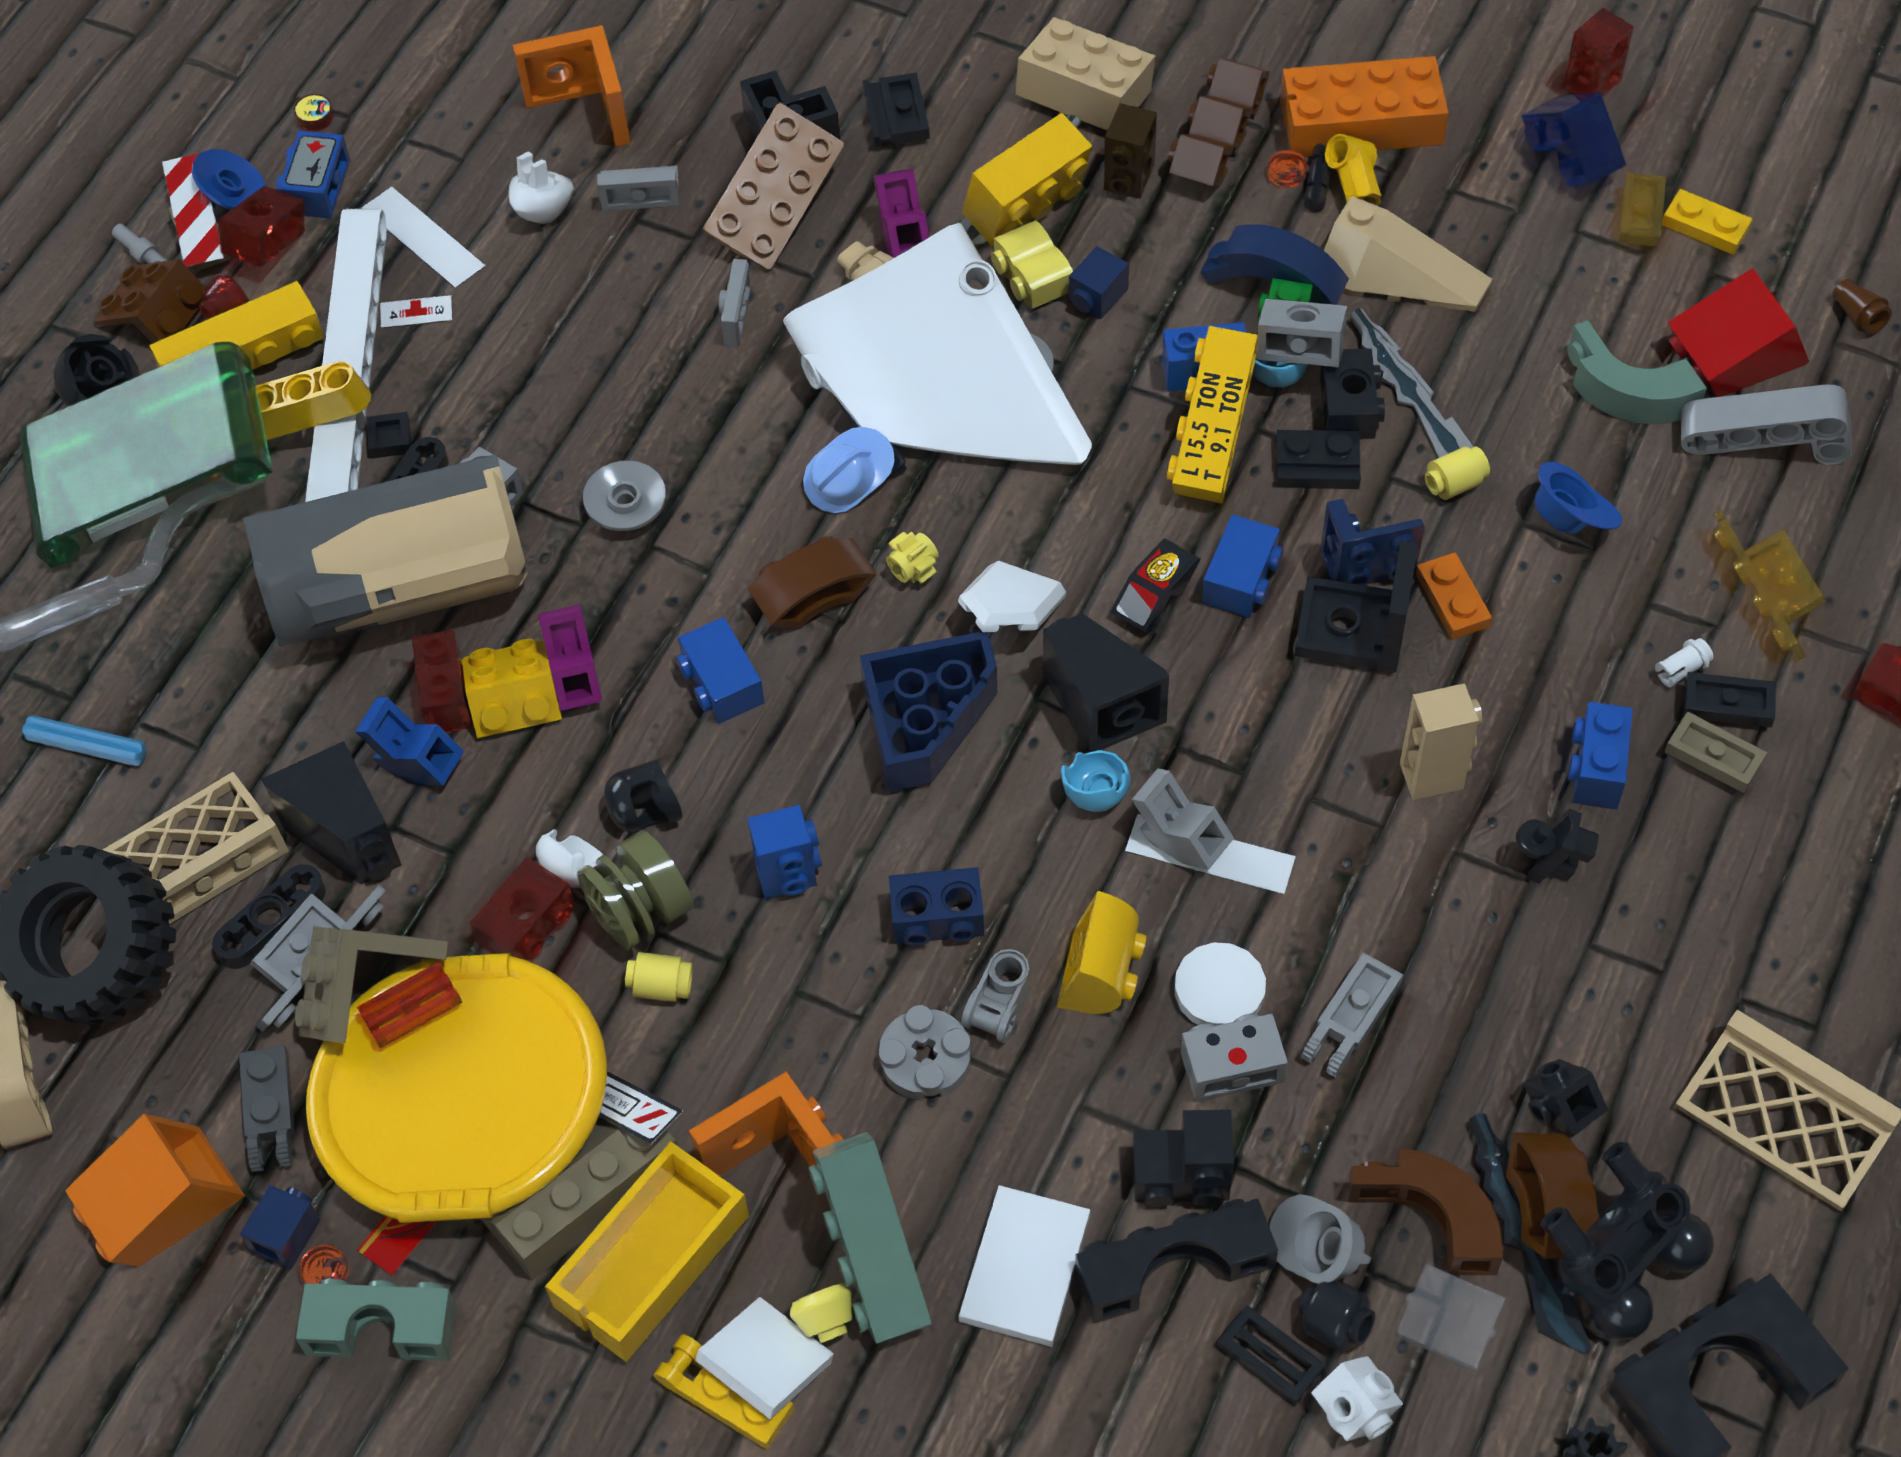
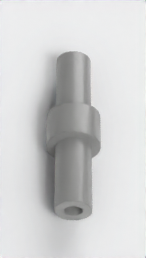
[112,223,167,264]

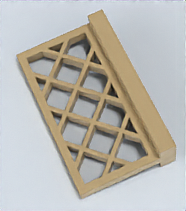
[103,772,289,924]
[1675,1010,1901,1212]

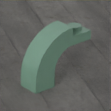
[1567,320,1707,424]

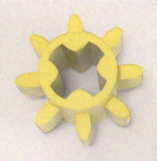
[886,532,939,584]

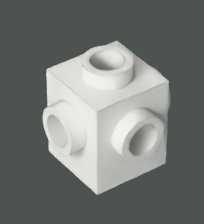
[1311,1356,1403,1441]

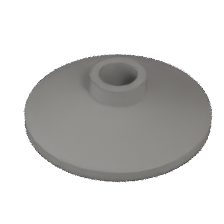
[583,461,666,531]

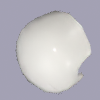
[536,830,604,888]

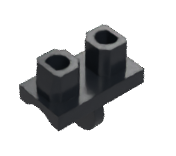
[1516,808,1599,883]

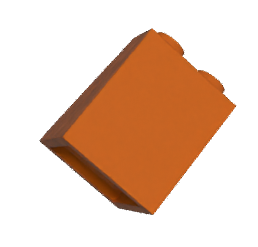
[65,1113,245,1267]

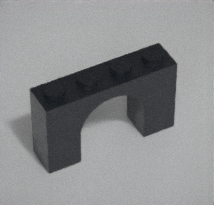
[1608,1273,1849,1457]

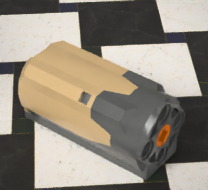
[243,454,528,647]

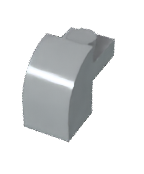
[1132,768,1234,870]

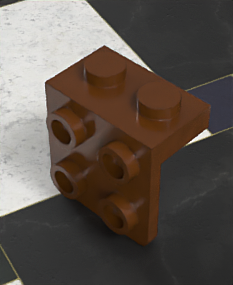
[93,259,210,344]

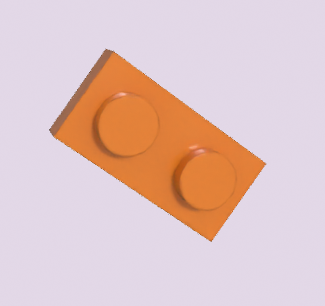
[1415,552,1492,640]

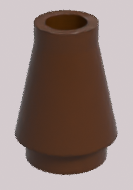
[1832,279,1892,334]

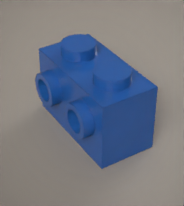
[1568,701,1633,810]
[747,805,822,899]

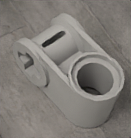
[961,949,1030,1044]

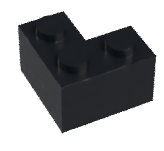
[740,70,840,140]
[1133,1109,1234,1207]

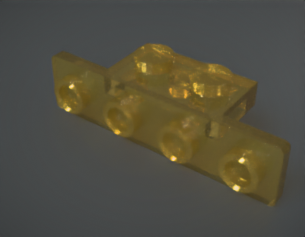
[1713,510,1826,660]

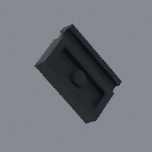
[862,73,930,147]
[1276,430,1361,489]

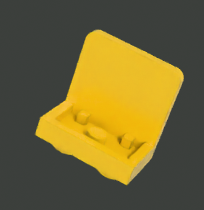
[462,639,562,738]

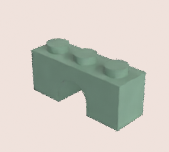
[296,1278,457,1361]

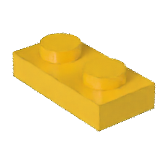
[1661,189,1753,255]

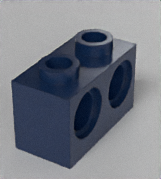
[889,867,984,946]

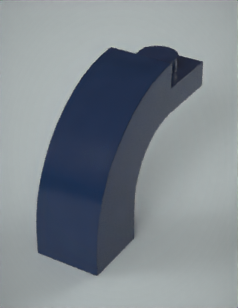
[1200,224,1349,305]

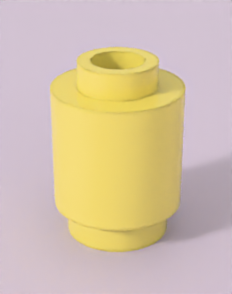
[1425,446,1490,500]
[625,952,693,1002]

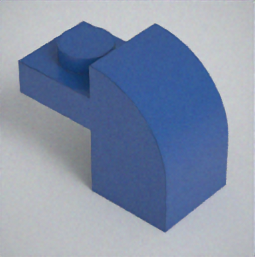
[355,697,464,786]

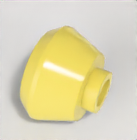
[789,1283,853,1343]

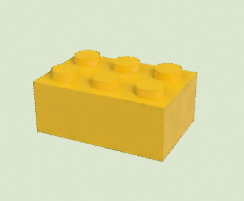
[962,113,1092,246]

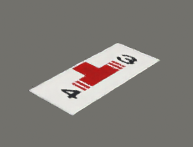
[380,295,452,328]

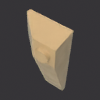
[1324,196,1493,312]

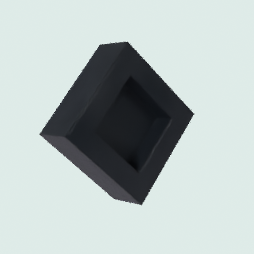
[367,412,412,459]

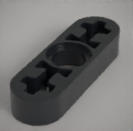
[212,864,326,969]

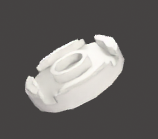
[1174,942,1266,1026]

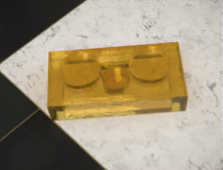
[1618,172,1666,247]

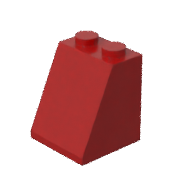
[1667,268,1809,397]

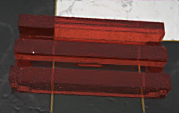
[356,962,463,1048]

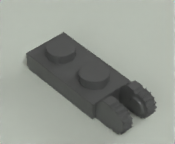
[239,1045,295,1173]

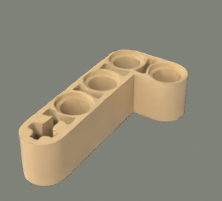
[0,980,52,1149]

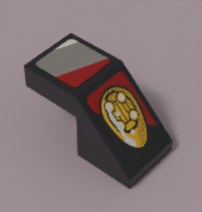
[1110,538,1201,633]

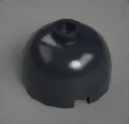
[53,334,140,418]

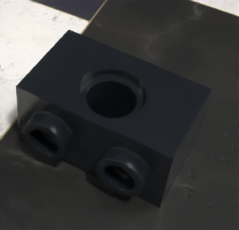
[1320,348,1385,439]

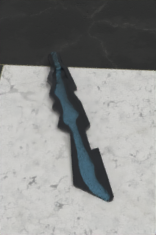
[1469,1113,1591,1354]

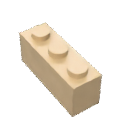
[1400,683,1483,800]

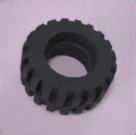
[0,845,176,1025]

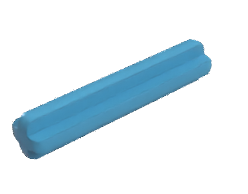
[22,715,147,766]

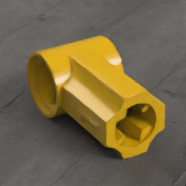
[1325,134,1381,206]

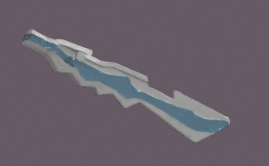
[1350,308,1473,458]

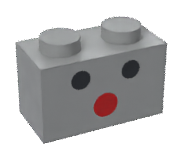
[1181,1013,1288,1102]

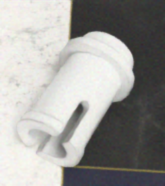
[1655,638,1713,687]

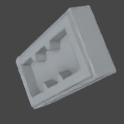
[719,259,752,347]

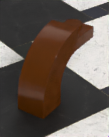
[1347,1149,1503,1276]

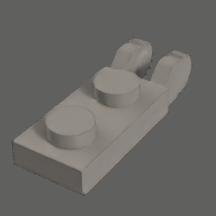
[1301,952,1403,1078]

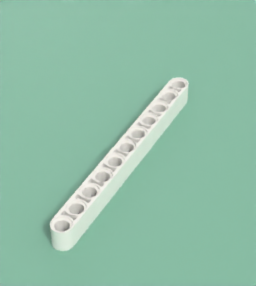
[305,208,387,502]

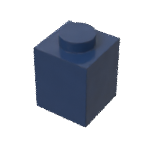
[1069,246,1129,319]
[240,1185,320,1269]

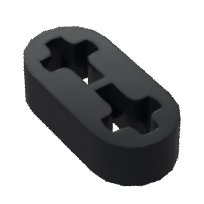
[389,437,449,481]

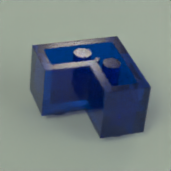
[1521,92,1627,186]

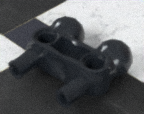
[1540,1142,1714,1341]

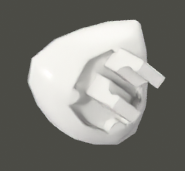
[509,152,574,224]

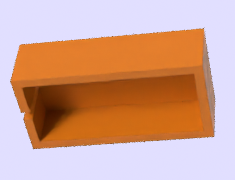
[1280,56,1449,158]

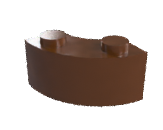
[748,536,877,629]
[1505,1132,1600,1259]

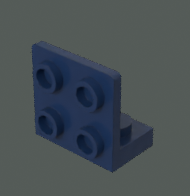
[1320,499,1425,586]

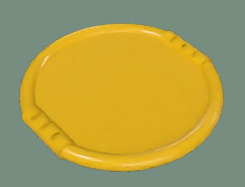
[306,953,607,1223]

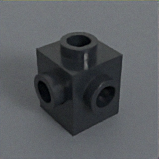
[1523,1059,1609,1136]

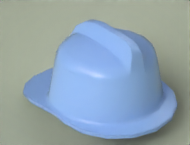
[803,427,895,513]

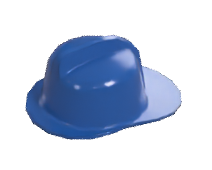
[1534,462,1622,534]

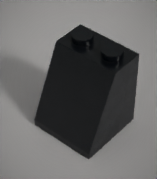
[1043,613,1169,753]
[262,741,402,884]

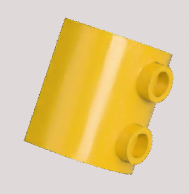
[1056,891,1146,1014]

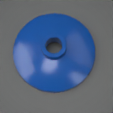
[192,149,267,212]

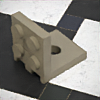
[295,926,448,1043]

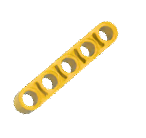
[170,361,371,459]

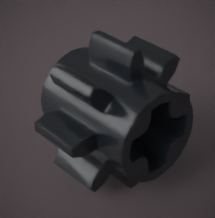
[1562,1417,1628,1457]

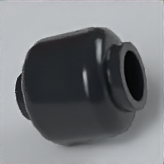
[1299,1279,1375,1351]

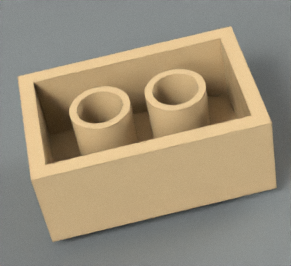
[1015,17,1155,130]

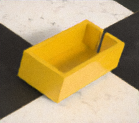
[545,1141,749,1363]

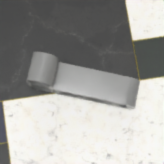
[1681,385,1852,465]

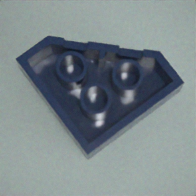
[860,632,998,792]

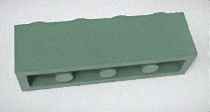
[808,1132,932,1343]

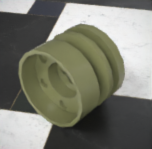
[577,830,694,951]

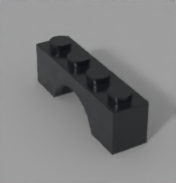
[1075,1198,1278,1324]

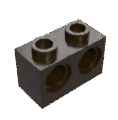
[1104,103,1157,199]

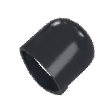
[604,759,683,833]

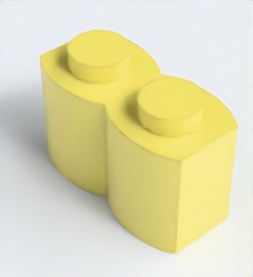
[991,221,1073,309]

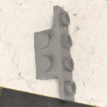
[250,885,386,1032]

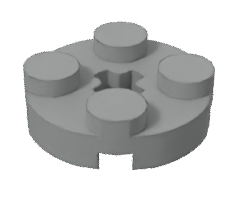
[879,1005,971,1100]

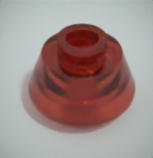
[199,274,249,320]

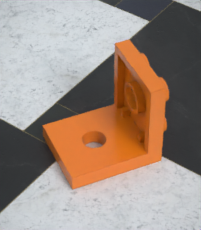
[513,25,631,147]
[689,1071,844,1176]

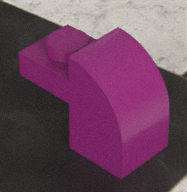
[873,168,929,258]
[538,604,603,711]

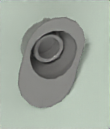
[1269,1194,1371,1284]

